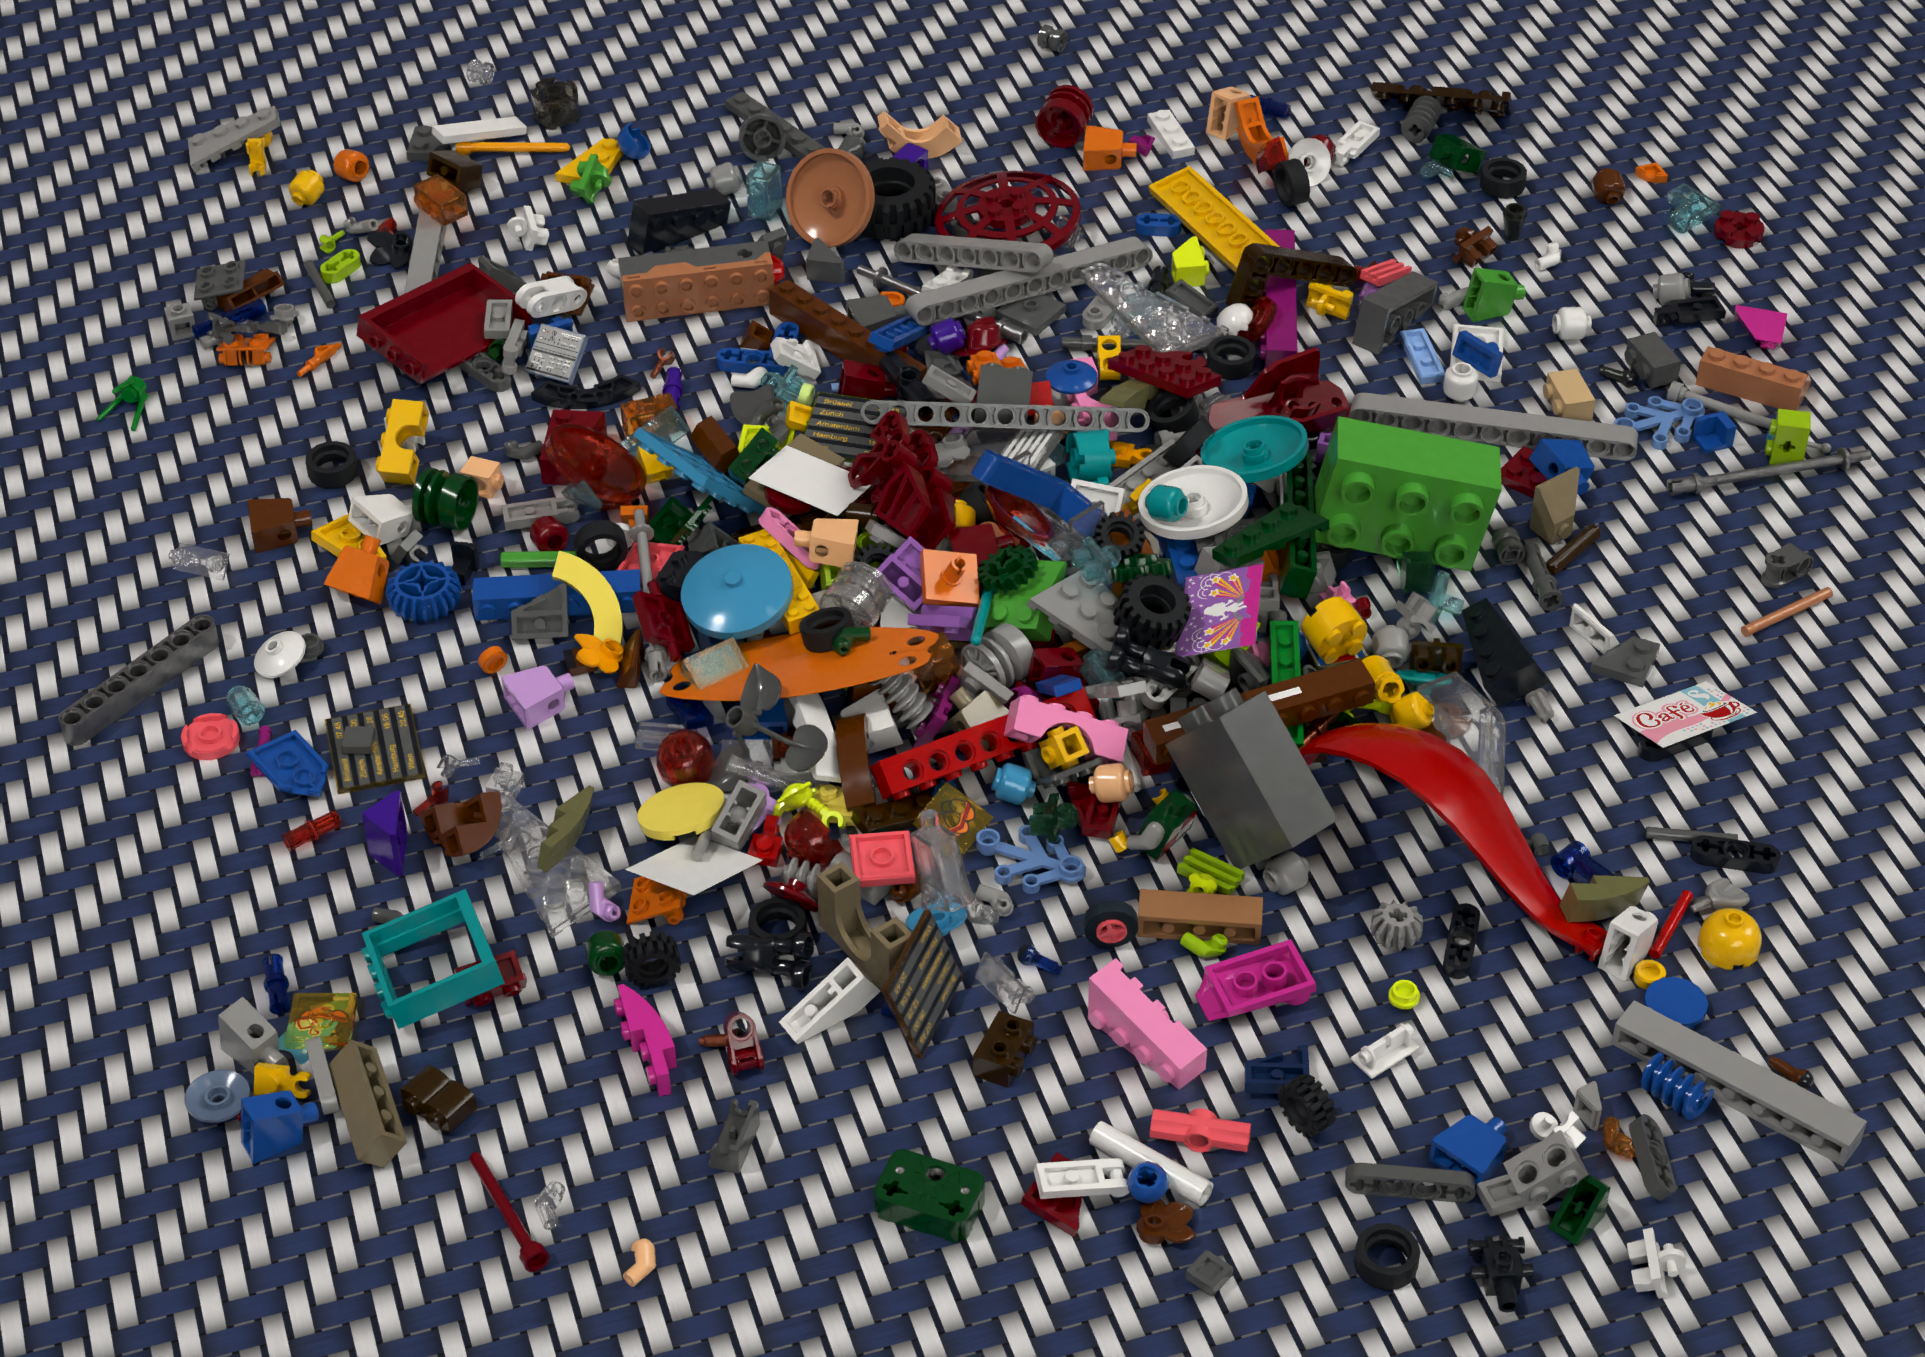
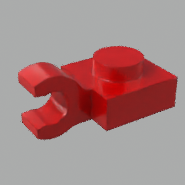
[747,814,784,867]

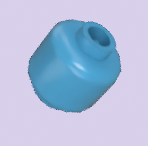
[991,763,1037,805]

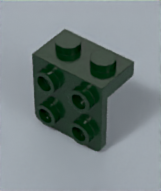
[648,494,714,545]

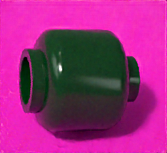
[585,930,625,976]

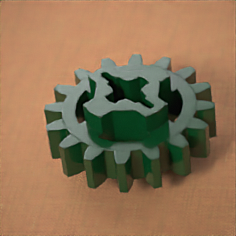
[977,545,1039,594]
[1111,553,1173,583]

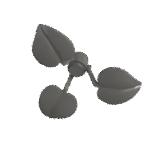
[707,663,828,793]

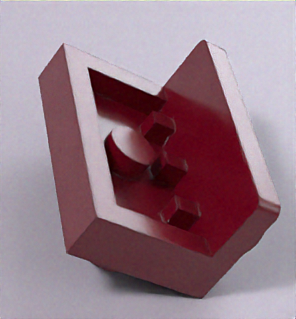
[454,950,527,1007]

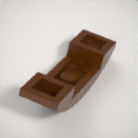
[836,713,877,812]

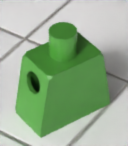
[1462,268,1526,322]

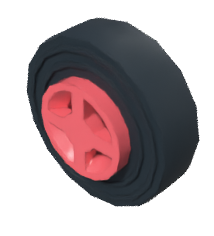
[1083,900,1139,948]

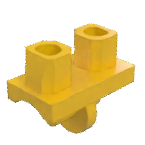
[1306,282,1354,320]

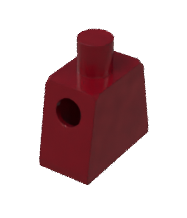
[837,360,897,400]
[948,523,1016,581]
[1026,647,1094,697]

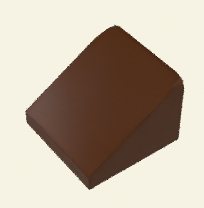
[740,320,774,350]

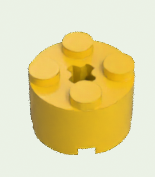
[1301,596,1367,664]

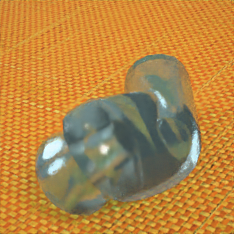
[1420,159,1455,179]

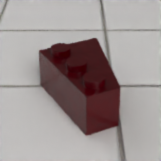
[539,409,607,485]

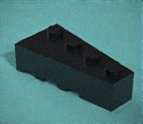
[627,188,731,256]
[1461,598,1550,707]

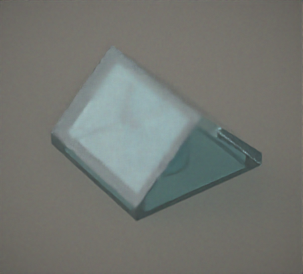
[679,637,750,690]

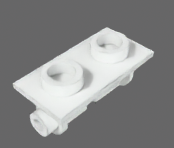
[1350,1023,1419,1079]

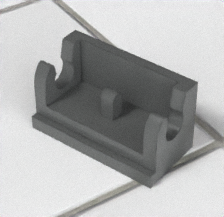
[708,1098,760,1174]

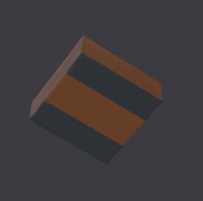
[563,647,598,676]

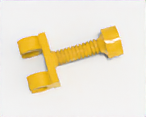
[246,131,273,176]

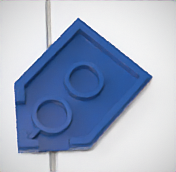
[246,730,329,797]

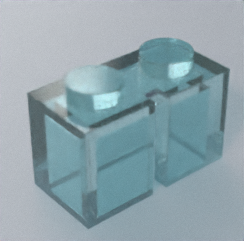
[746,160,782,221]

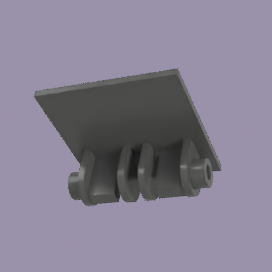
[194,260,246,310]

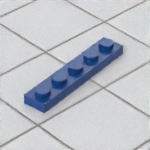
[868,315,931,353]

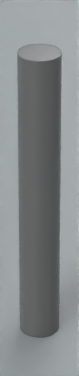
[304,260,336,309]
[1645,827,1738,842]

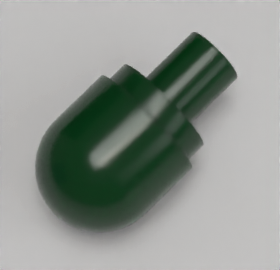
[488,339,506,360]

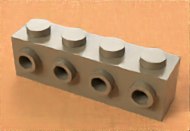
[328,1040,407,1168]

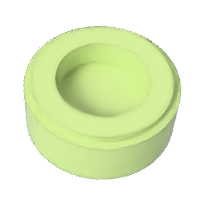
[798,383,815,407]

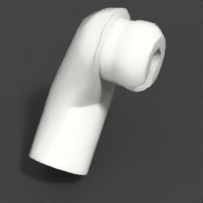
[1534,242,1562,271]

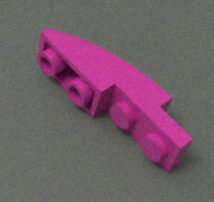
[613,984,677,1097]

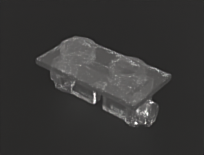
[169,543,230,580]
[975,952,1035,1014]

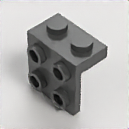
[1021,747,1103,789]

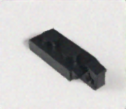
[1653,296,1726,326]

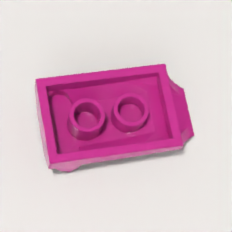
[1195,939,1316,1021]

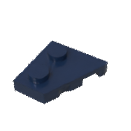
[1244,1045,1310,1094]

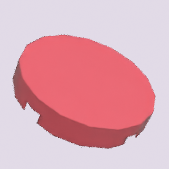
[180,713,240,760]

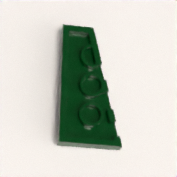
[1212,501,1330,568]

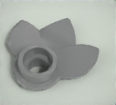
[927,433,970,469]

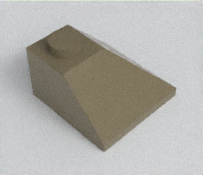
[1529,466,1580,545]

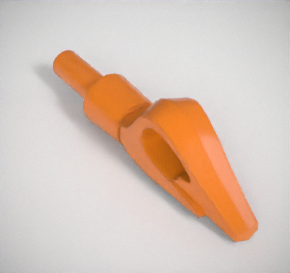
[296,343,342,377]

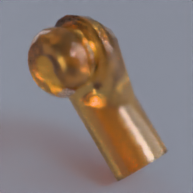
[1603,1117,1636,1159]

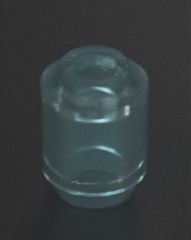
[226,685,265,726]

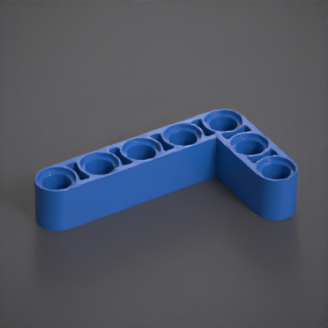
[971,449,1108,539]

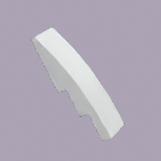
[788,693,841,783]

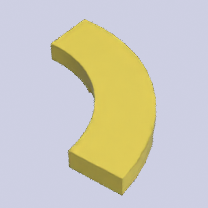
[552,551,623,645]

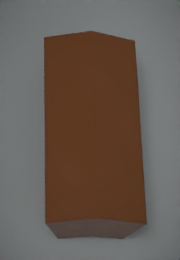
[217,268,285,314]
[690,415,740,473]

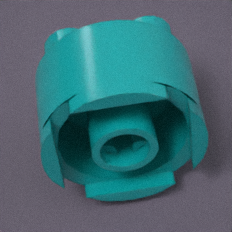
[1065,429,1116,482]

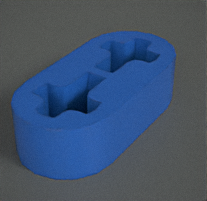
[1135,213,1182,237]

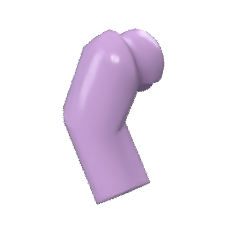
[588,881,621,922]

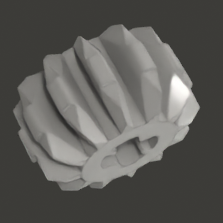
[1370,899,1423,951]

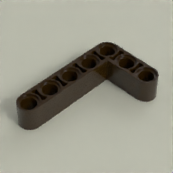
[1226,243,1357,316]

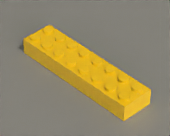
[738,529,820,635]

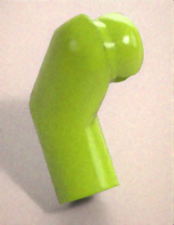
[1180,931,1228,958]

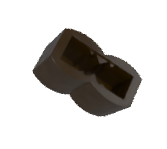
[400,1065,477,1133]

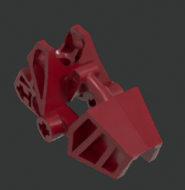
[848,410,956,549]

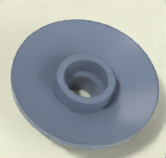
[184,1070,250,1123]

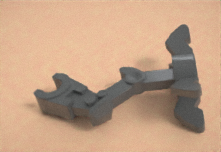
[207,312,288,345]

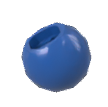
[1127,1161,1169,1204]

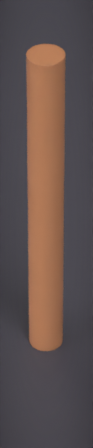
[1741,587,1833,637]

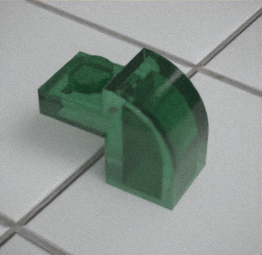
[1396,551,1434,594]

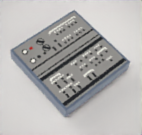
[524,323,589,385]

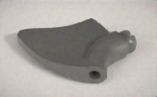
[730,383,785,426]

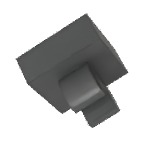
[391,529,428,565]

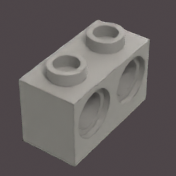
[1503,1130,1589,1208]

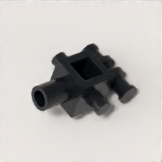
[1467,1235,1533,1313]

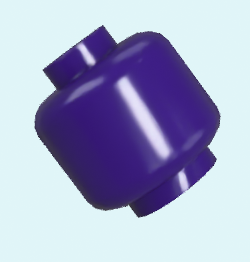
[927,318,967,355]

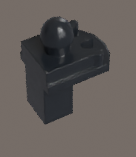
[451,541,480,585]

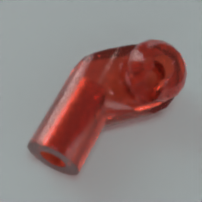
[375,218,397,235]

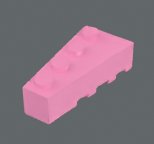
[1088,958,1207,1090]

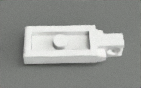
[1334,121,1380,167]

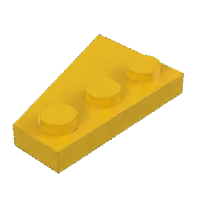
[311,513,387,560]

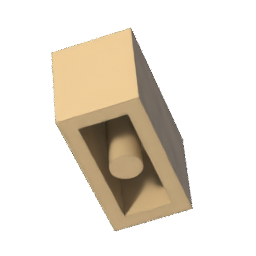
[1543,368,1595,421]

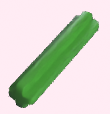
[500,551,577,568]

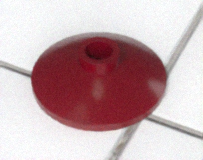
[763,878,819,912]

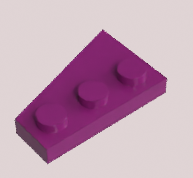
[913,675,961,748]

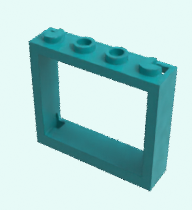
[361,889,505,1029]

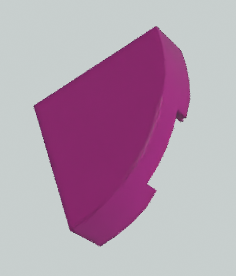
[1128,134,1155,157]

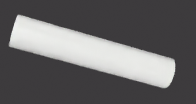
[1089,1121,1213,1206]

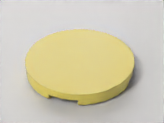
[637,783,726,841]

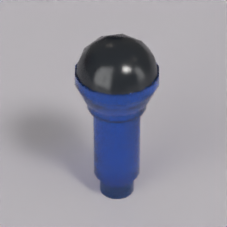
[1017,944,1063,975]

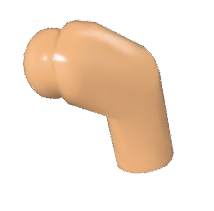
[623,1238,656,1287]

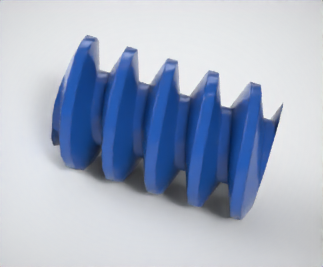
[1641,1052,1714,1120]

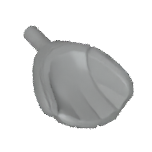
[1690,878,1750,913]

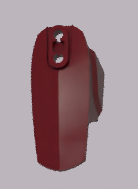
[1208,347,1351,435]

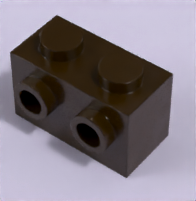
[427,150,483,192]
[973,1011,1037,1088]

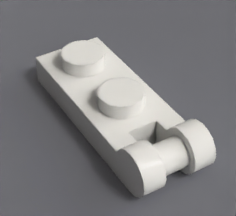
[921,266,974,292]
[1034,1158,1129,1199]

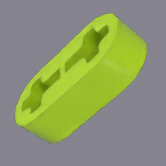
[320,249,361,284]

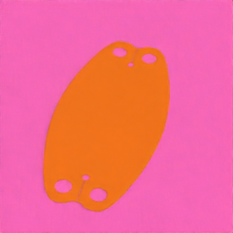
[659,627,939,701]

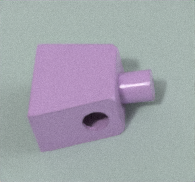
[501,666,575,730]

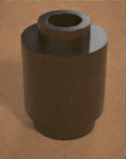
[843,503,885,531]

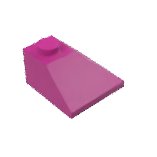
[1734,305,1787,350]

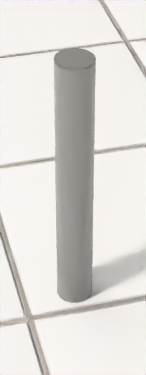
[691,827,712,861]

